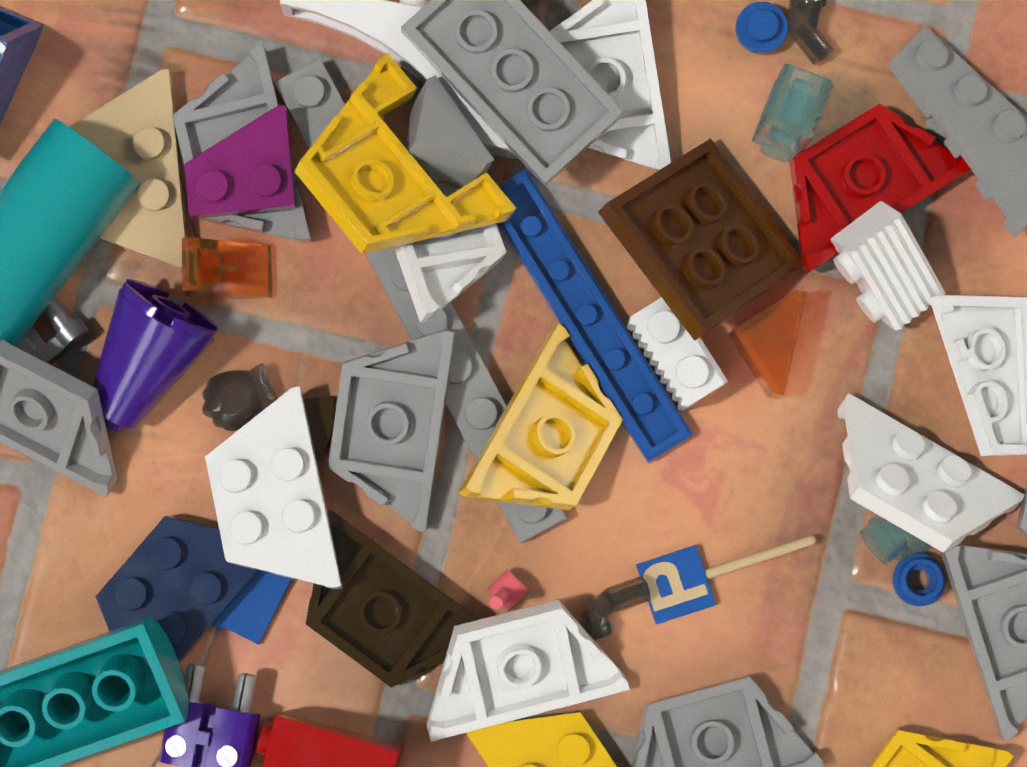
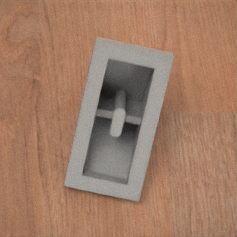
[404,75,494,187]

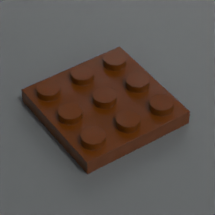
[598,138,802,341]

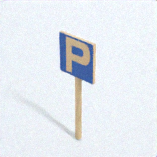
[636,535,817,625]

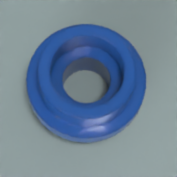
[892,553,946,606]

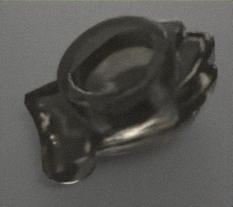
[202,363,278,431]

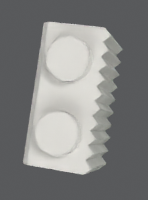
[830,201,945,330]
[626,297,728,411]

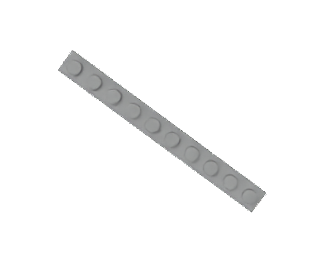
[274,58,567,543]

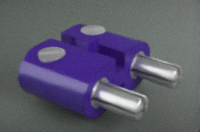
[158,663,261,767]

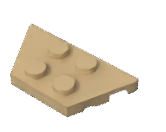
[70,69,191,270]

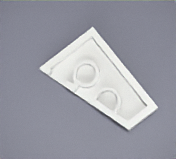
[929,295,1027,456]

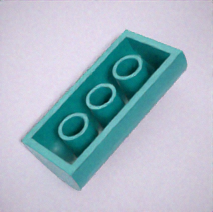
[0,118,141,347]
[0,618,188,767]

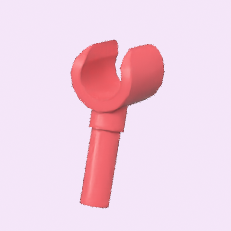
[487,569,530,612]

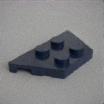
[95,516,260,664]

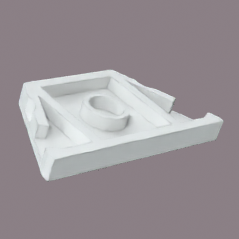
[549,0,671,170]
[394,176,507,323]
[205,386,343,589]
[837,393,1025,553]
[426,600,630,742]

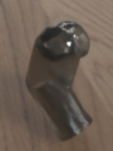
[787,0,834,65]
[579,576,651,640]

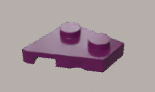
[184,105,297,219]

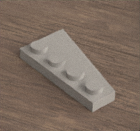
[888,25,1027,238]

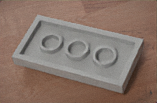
[401,0,624,186]

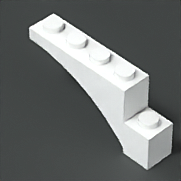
[280,0,520,160]

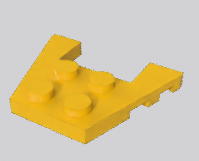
[294,53,517,254]

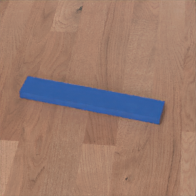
[497,169,693,463]

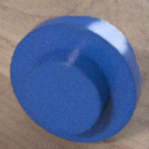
[735,2,788,54]

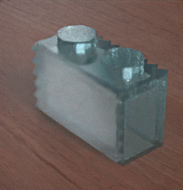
[752,63,834,162]

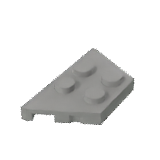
[172,44,312,243]
[328,328,456,532]
[0,340,118,497]
[940,544,1027,741]
[632,676,824,767]

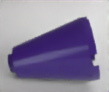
[93,279,218,432]

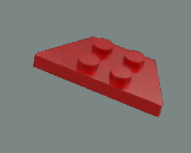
[789,104,971,274]

